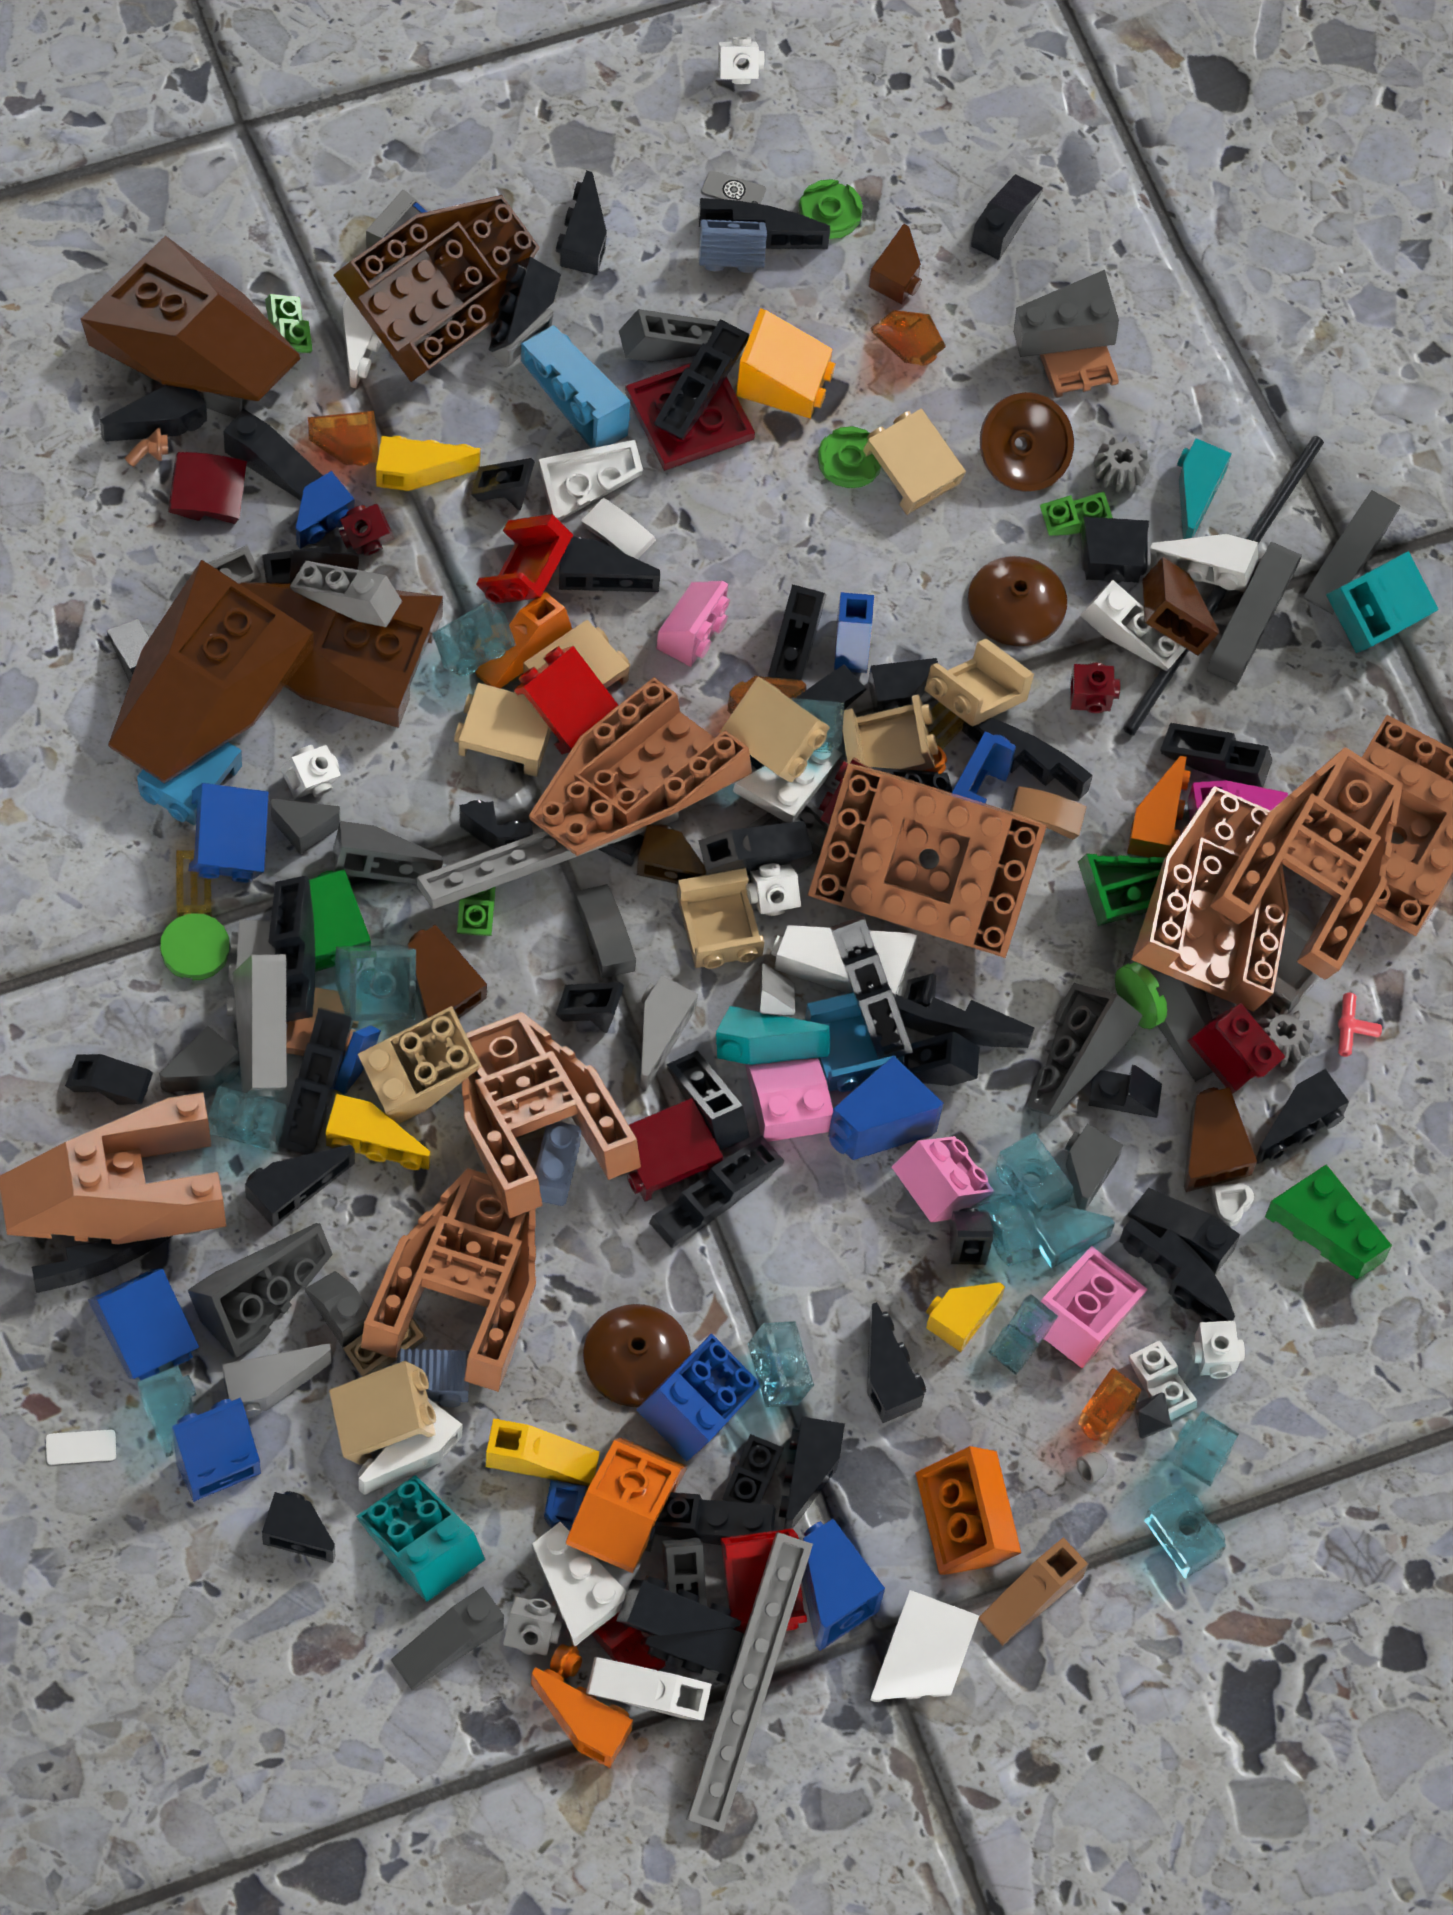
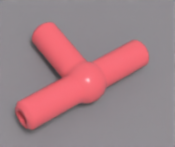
[1338,992,1382,1057]

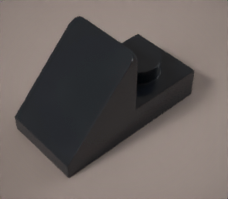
[471,458,535,510]
[556,982,624,1033]
[1088,1065,1162,1118]

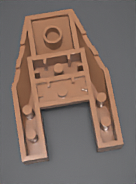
[1210,747,1403,980]
[462,1012,641,1218]
[0,1092,227,1244]
[361,1168,536,1392]

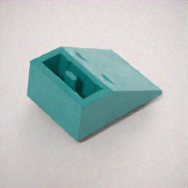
[1326,551,1439,653]
[356,1475,486,1602]

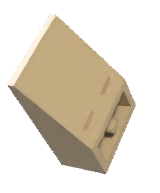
[357,1006,482,1124]

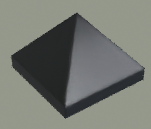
[904,973,936,1007]
[1132,1392,1172,1439]

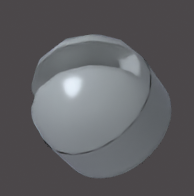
[1076,1452,1108,1484]

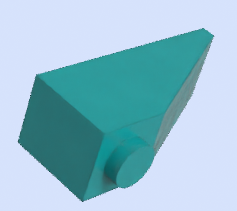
[1177,438,1232,539]
[716,1006,830,1065]

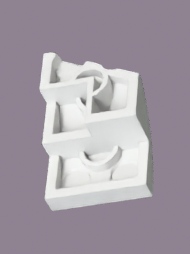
[870,1590,979,1702]

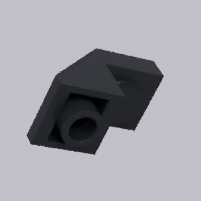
[459,800,533,849]
[65,1054,153,1105]

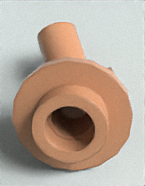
[124,428,168,467]

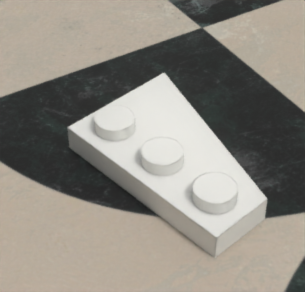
[538,440,643,521]
[733,743,843,823]
[532,1522,627,1647]

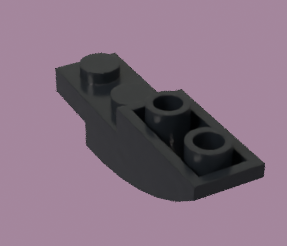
[1119,1218,1235,1322]
[653,1492,776,1545]

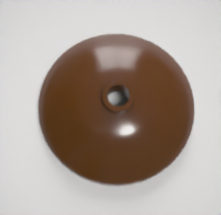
[980,392,1074,492]
[967,556,1067,646]
[583,1304,691,1407]

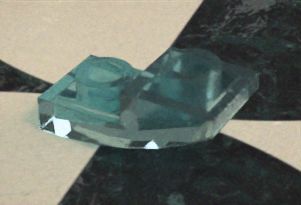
[988,1294,1058,1375]

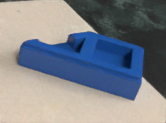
[334,1025,381,1094]
[544,1480,586,1531]

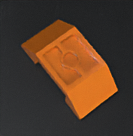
[565,1437,687,1573]

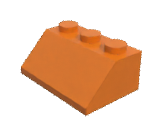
[915,1446,1021,1575]

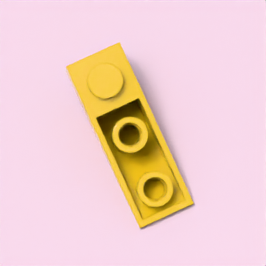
[376,436,481,491]
[326,1094,430,1170]
[486,1418,600,1486]

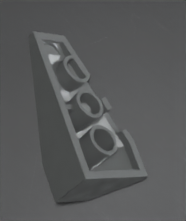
[1123,950,1213,1082]
[1027,983,1143,1117]
[187,1223,333,1358]

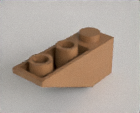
[978,1537,1088,1646]

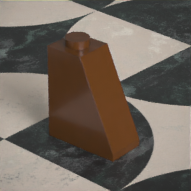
[1142,557,1219,656]
[408,925,487,1020]
[1184,1087,1257,1192]

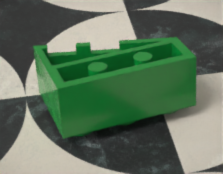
[1077,854,1165,926]
[1265,1164,1392,1280]

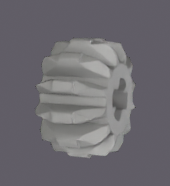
[1093,436,1150,493]
[1258,1006,1314,1068]

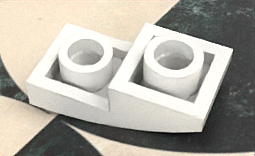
[581,498,656,559]
[1129,1340,1197,1420]

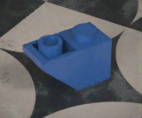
[296,471,355,549]
[834,592,874,673]

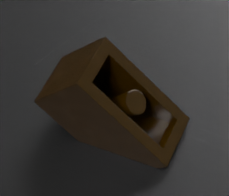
[637,824,707,884]

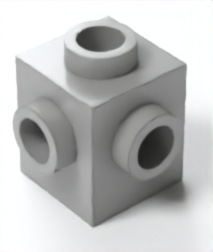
[503,1597,563,1655]

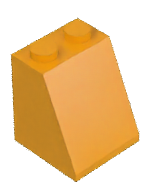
[736,308,836,419]

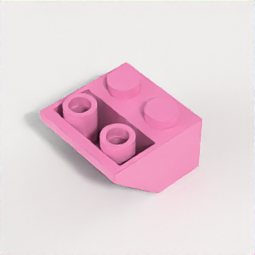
[656,581,730,667]
[891,1136,994,1222]

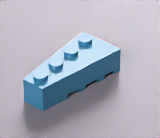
[521,325,630,448]

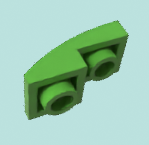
[265,294,313,353]
[1040,492,1113,536]
[457,887,496,936]

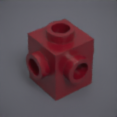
[339,503,395,556]
[1070,662,1120,713]

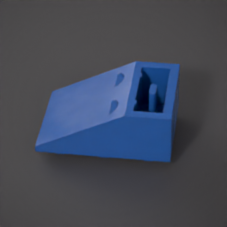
[636,1333,762,1462]
[172,1397,261,1502]

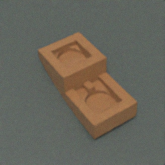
[1010,786,1087,840]

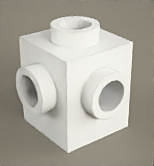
[718,37,765,84]
[280,745,341,799]
[746,863,801,916]
[1191,1321,1245,1379]

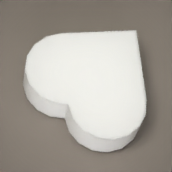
[1210,1183,1254,1227]

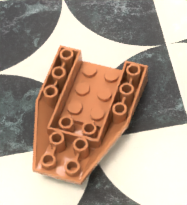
[529,677,752,856]
[1131,786,1289,1012]

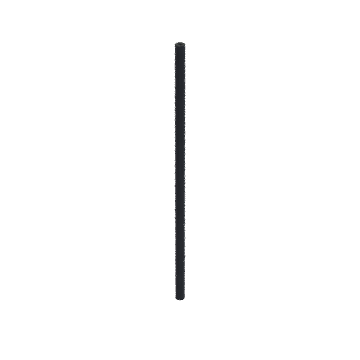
[1123,436,1324,735]

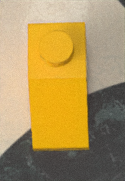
[926,1282,1005,1352]

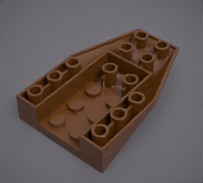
[333,195,540,382]
[80,235,301,401]
[108,560,314,784]
[240,582,443,728]

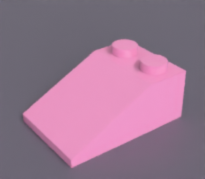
[745,1058,833,1142]
[1026,1246,1148,1368]

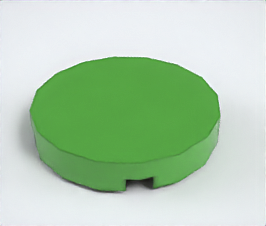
[798,179,863,239]
[817,426,881,488]
[160,914,230,980]
[1115,962,1167,1029]

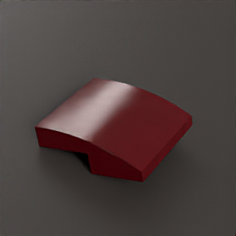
[168,452,247,524]

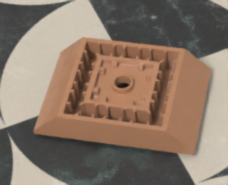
[1295,715,1453,936]
[807,763,1047,958]

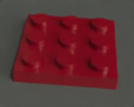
[625,363,755,471]

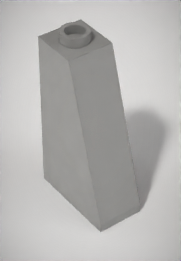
[233,954,287,1101]

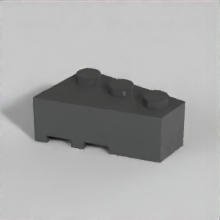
[1013,270,1119,357]

